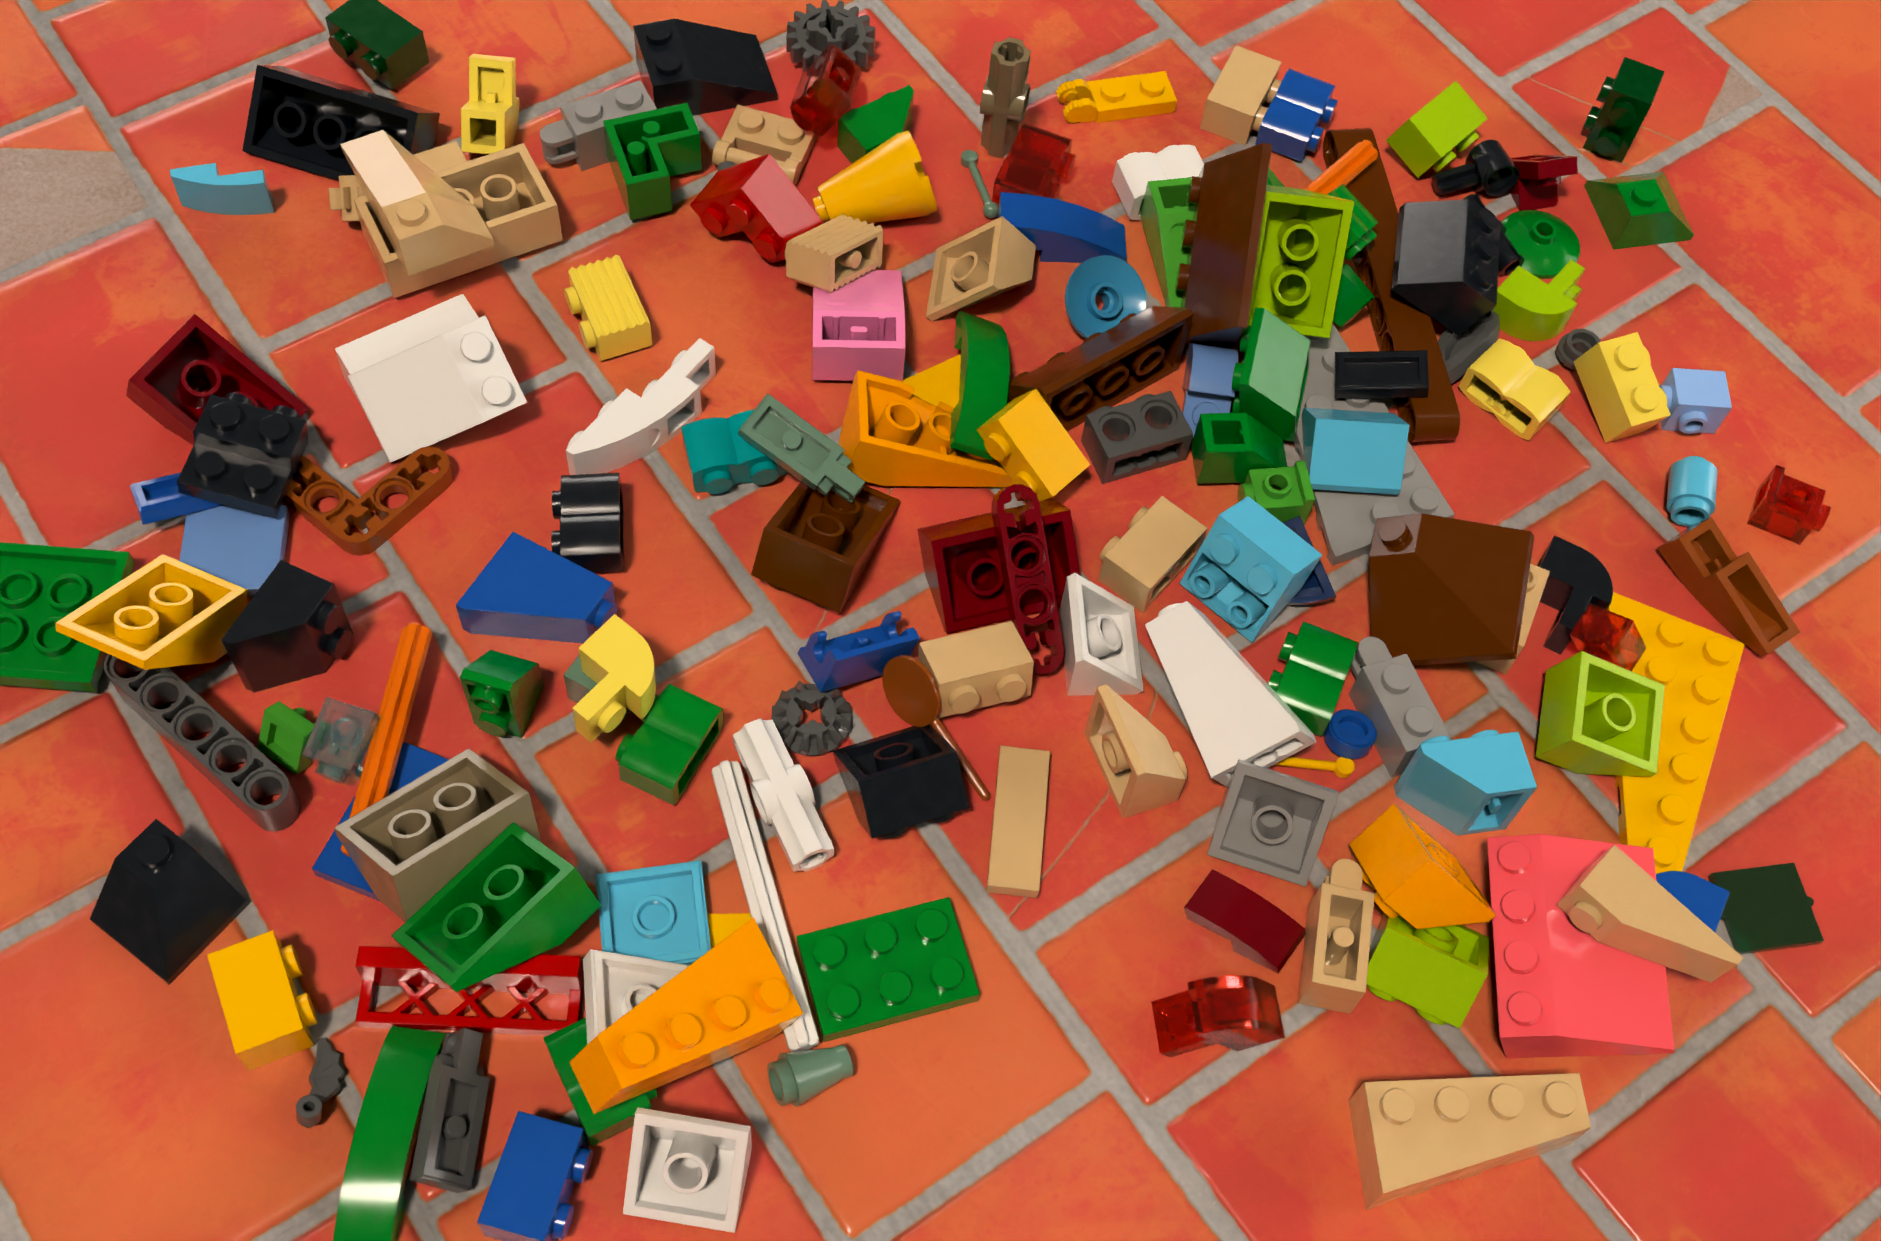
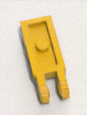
[1056,71,1177,124]

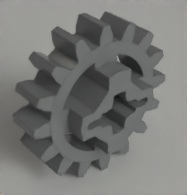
[786,0,875,79]

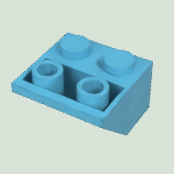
[1179,496,1322,642]
[1394,730,1537,836]

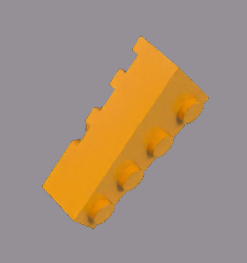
[569,917,803,1114]

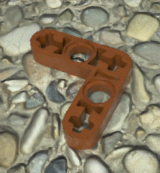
[283,446,453,556]

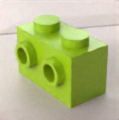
[1386,81,1488,178]

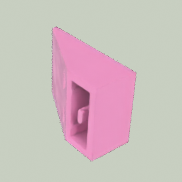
[812,270,905,382]

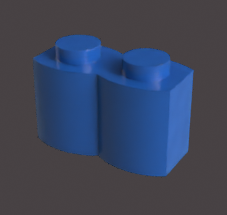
[1255,68,1338,162]

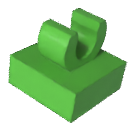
[257,701,327,775]

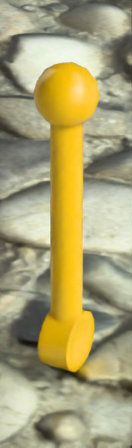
[1274,757,1355,778]

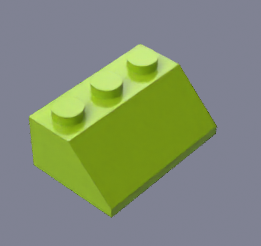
[1248,185,1354,338]

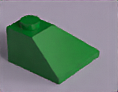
[1584,171,1694,250]

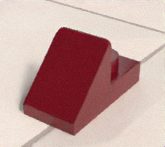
[1509,154,1578,211]

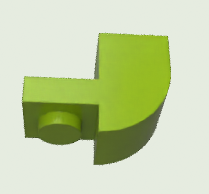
[1494,260,1585,341]

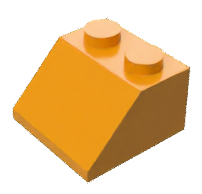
[1349,804,1496,929]

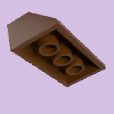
[1007,306,1193,432]

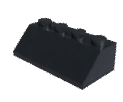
[242,65,440,180]

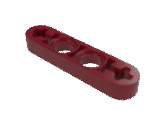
[991,484,1064,674]

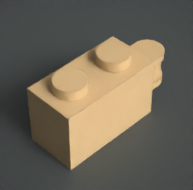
[1298,859,1375,1014]

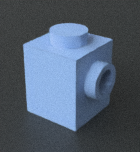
[1659,368,1732,434]

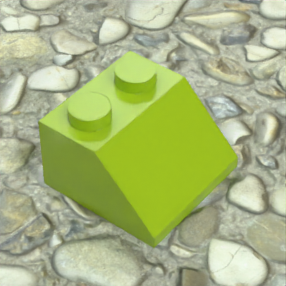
[1536,651,1665,777]
[1367,913,1489,1029]

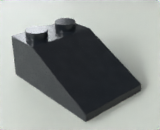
[633,19,778,116]

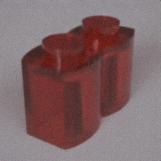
[992,123,1076,205]

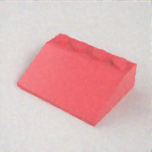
[1487,834,1675,1058]

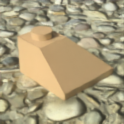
[926,216,1036,321]
[1084,684,1187,819]

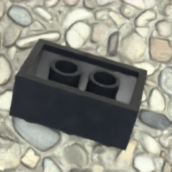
[1391,199,1500,336]

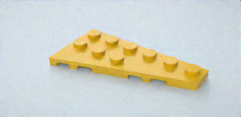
[1604,592,1745,874]

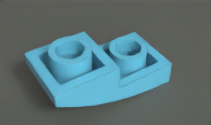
[170,163,275,215]

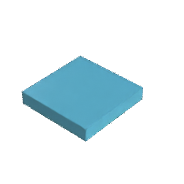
[596,860,711,965]

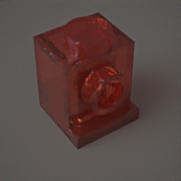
[1747,465,1831,545]
[1570,604,1646,671]

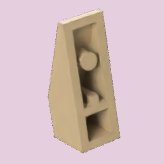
[1556,845,1743,983]

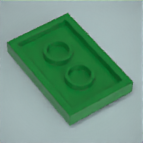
[796,897,980,1042]

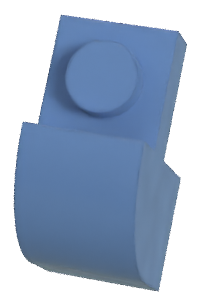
[1182,343,1238,437]

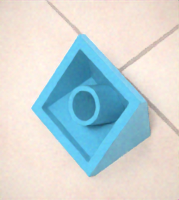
[1302,407,1409,495]

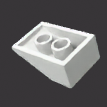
[347,315,527,463]

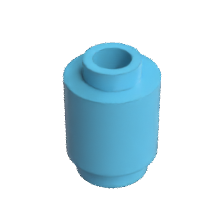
[1666,456,1718,527]

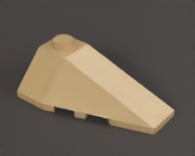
[340,130,495,277]

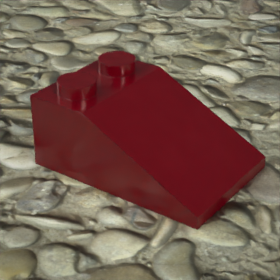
[126,314,309,445]

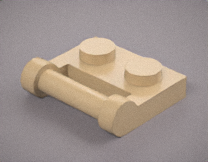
[712,105,817,186]

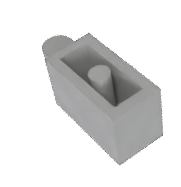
[540,80,657,171]
[1348,637,1451,778]

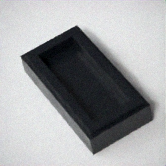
[1335,350,1429,399]

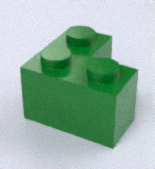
[603,103,702,220]

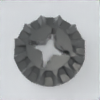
[771,680,851,756]

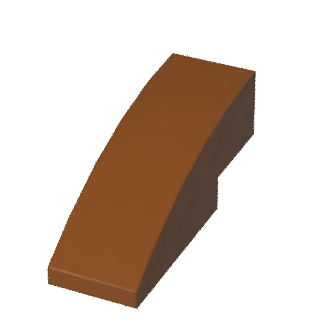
[1657,517,1800,657]

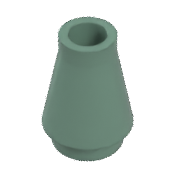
[767,1044,853,1107]

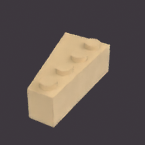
[1349,1073,1591,1210]

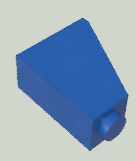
[456,532,618,643]

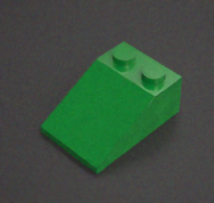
[391,822,601,992]

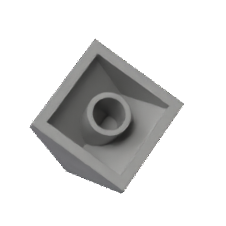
[1207,759,1338,887]

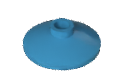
[1065,255,1147,339]

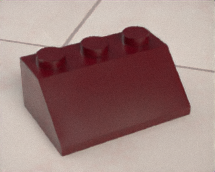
[917,499,1080,633]

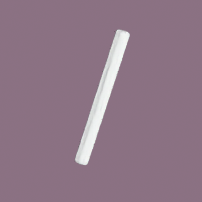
[711,760,819,1052]

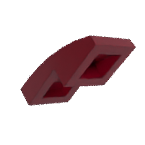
[1184,869,1306,974]

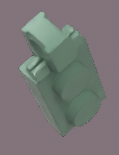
[738,394,865,503]

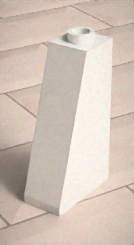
[1145,601,1317,787]

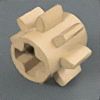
[328,175,365,222]

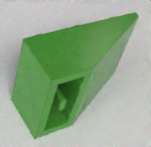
[1140,176,1199,307]

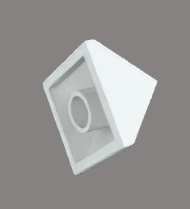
[1059,573,1144,696]
[623,1107,752,1233]

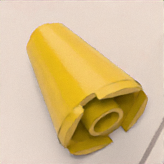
[812,130,937,224]

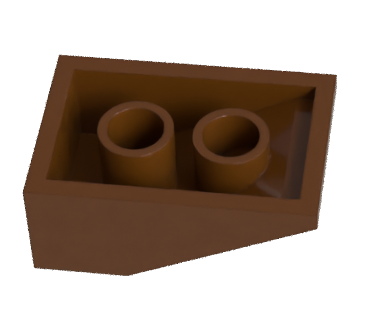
[751,481,900,613]

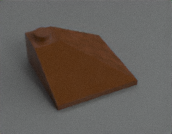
[1369,513,1534,666]

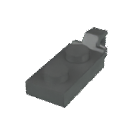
[410,1028,490,1193]

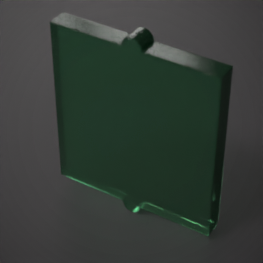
[1708,863,1824,955]

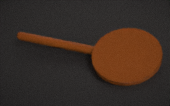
[882,655,990,801]

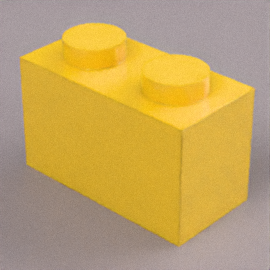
[976,389,1090,502]
[207,930,318,1071]

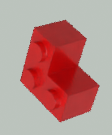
[690,154,823,264]

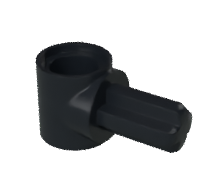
[1432,140,1520,196]

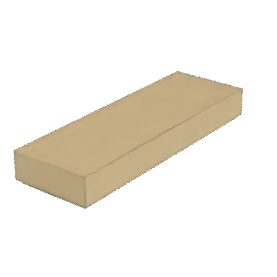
[986,745,1050,898]

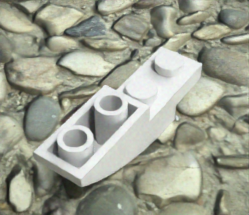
[565,338,716,475]

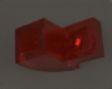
[1151,975,1285,1058]

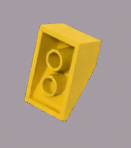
[56,554,247,670]

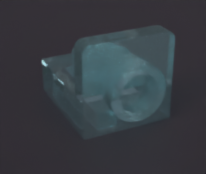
[302,697,380,784]

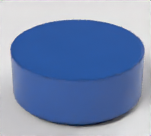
[1324,709,1377,759]

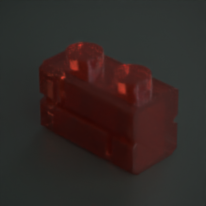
[790,44,861,137]

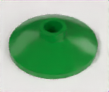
[1502,210,1580,279]

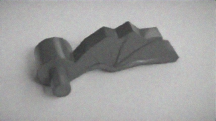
[296,1038,344,1128]

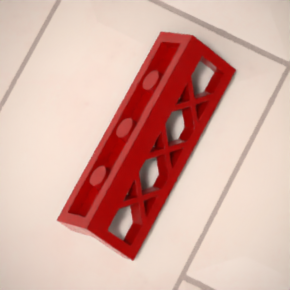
[355,946,584,1036]

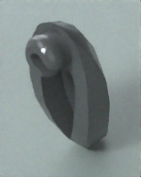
[1438,308,1500,384]

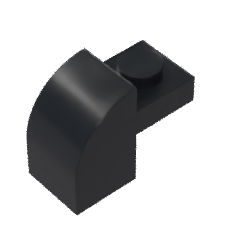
[1537,535,1613,655]

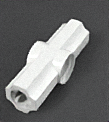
[733,718,834,872]

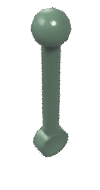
[961,150,999,218]

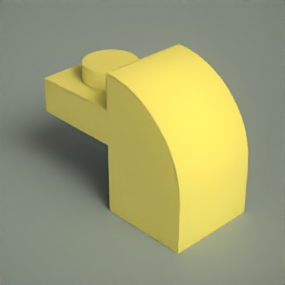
[461,54,519,154]
[573,614,656,743]

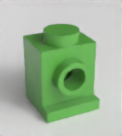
[1238,460,1315,525]

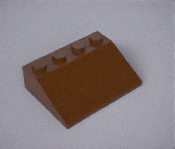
[1175,143,1272,349]

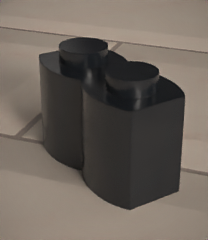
[551,473,624,573]

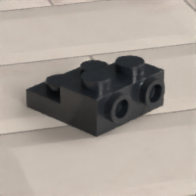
[177,392,308,518]

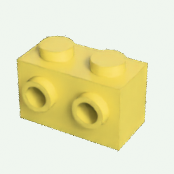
[1573,332,1671,443]

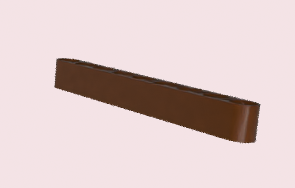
[1323,128,1460,443]

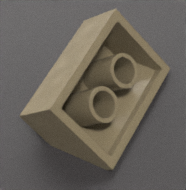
[334,748,541,922]

